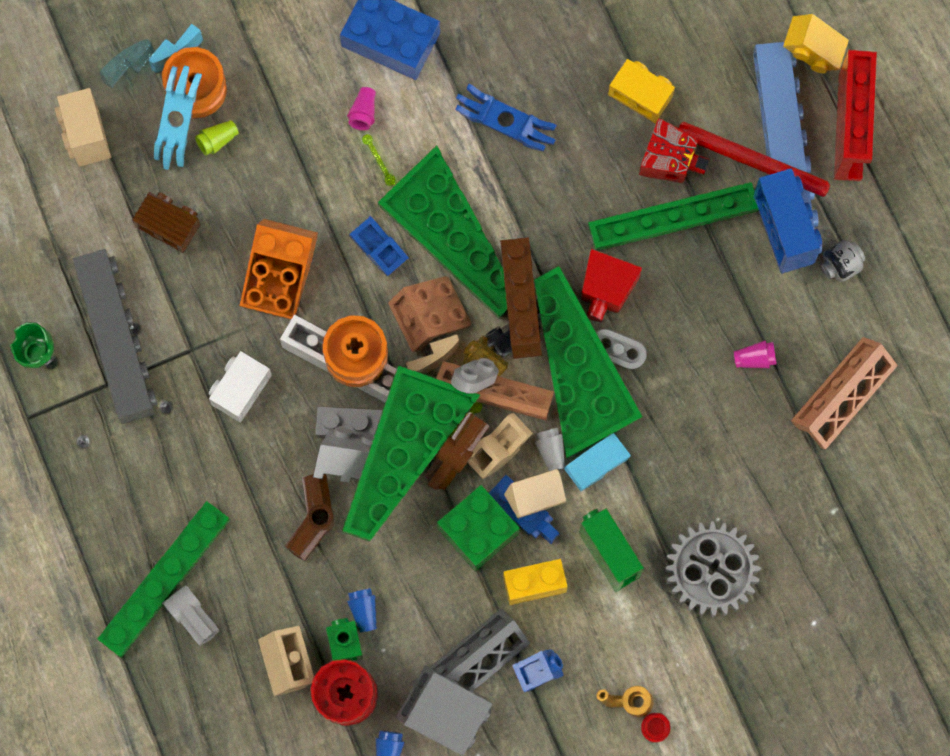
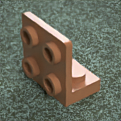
[388,276,472,352]

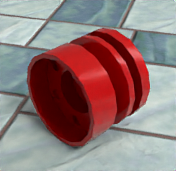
[311,659,378,726]

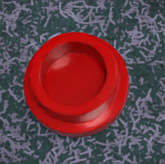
[641,713,671,743]

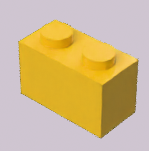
[783,14,849,73]
[608,59,675,123]
[503,559,568,605]

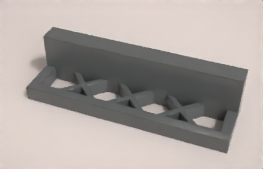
[411,609,530,691]

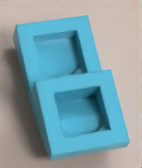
[149,24,203,73]
[564,433,631,491]

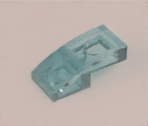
[99,39,154,88]

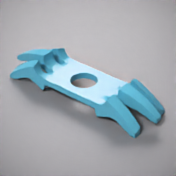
[154,66,202,170]

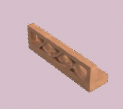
[791,337,898,450]
[436,361,554,421]

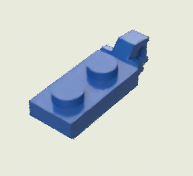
[489,475,559,544]

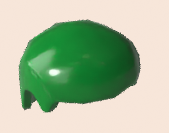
[10,322,54,368]

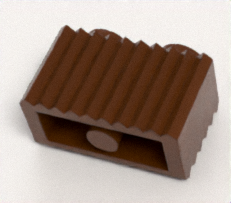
[132,192,201,253]

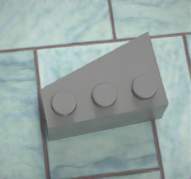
[313,427,374,482]

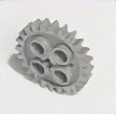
[665,521,761,617]

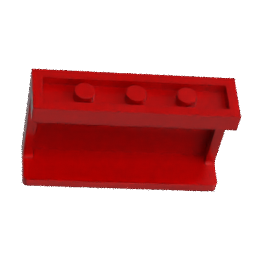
[834,50,877,181]

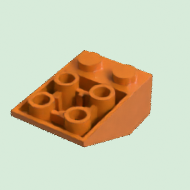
[239,219,318,319]

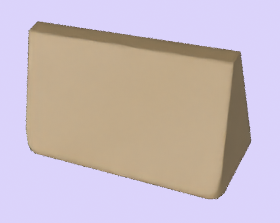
[504,469,566,518]

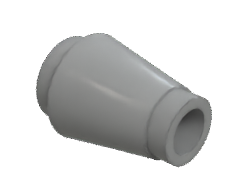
[535,428,566,471]

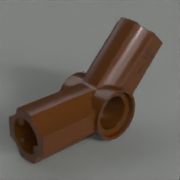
[425,412,489,490]
[284,474,334,562]

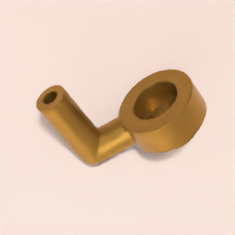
[597,686,654,717]

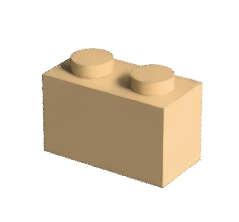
[258,626,314,696]

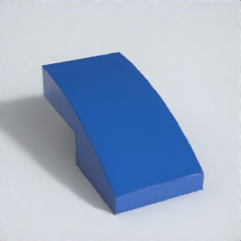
[349,216,409,276]

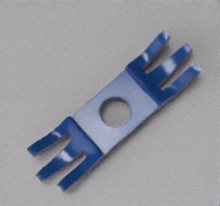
[455,84,557,151]

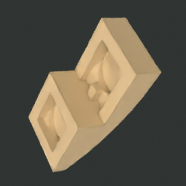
[406,335,459,374]

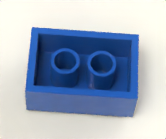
[340,0,440,80]
[754,168,822,274]

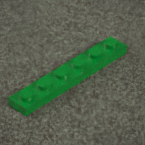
[588,182,759,251]
[97,501,230,658]

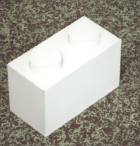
[209,351,272,423]

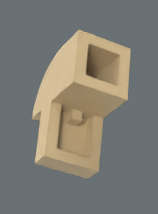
[468,413,533,479]

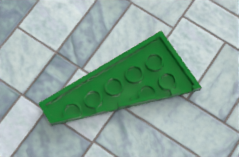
[378,145,508,320]
[534,266,643,459]
[342,366,480,542]

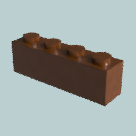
[500,237,542,359]

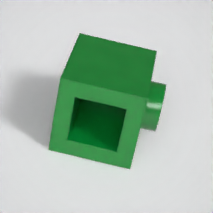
[326,618,363,662]

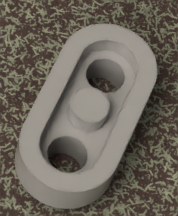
[596,329,647,369]
[451,358,499,393]

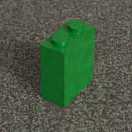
[579,508,644,593]

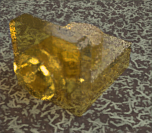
[463,335,508,376]

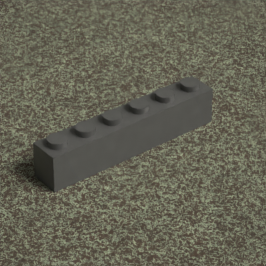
[72,249,158,424]

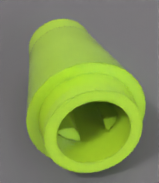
[195,120,239,156]

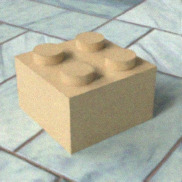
[55,88,111,167]

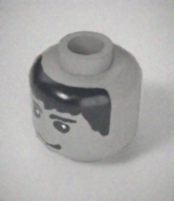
[821,240,865,282]

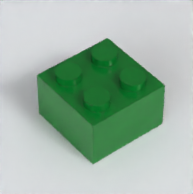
[437,485,520,572]

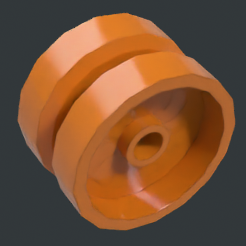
[162,47,227,118]
[323,315,388,387]

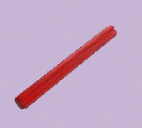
[679,122,830,197]

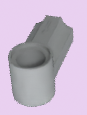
[163,585,219,646]

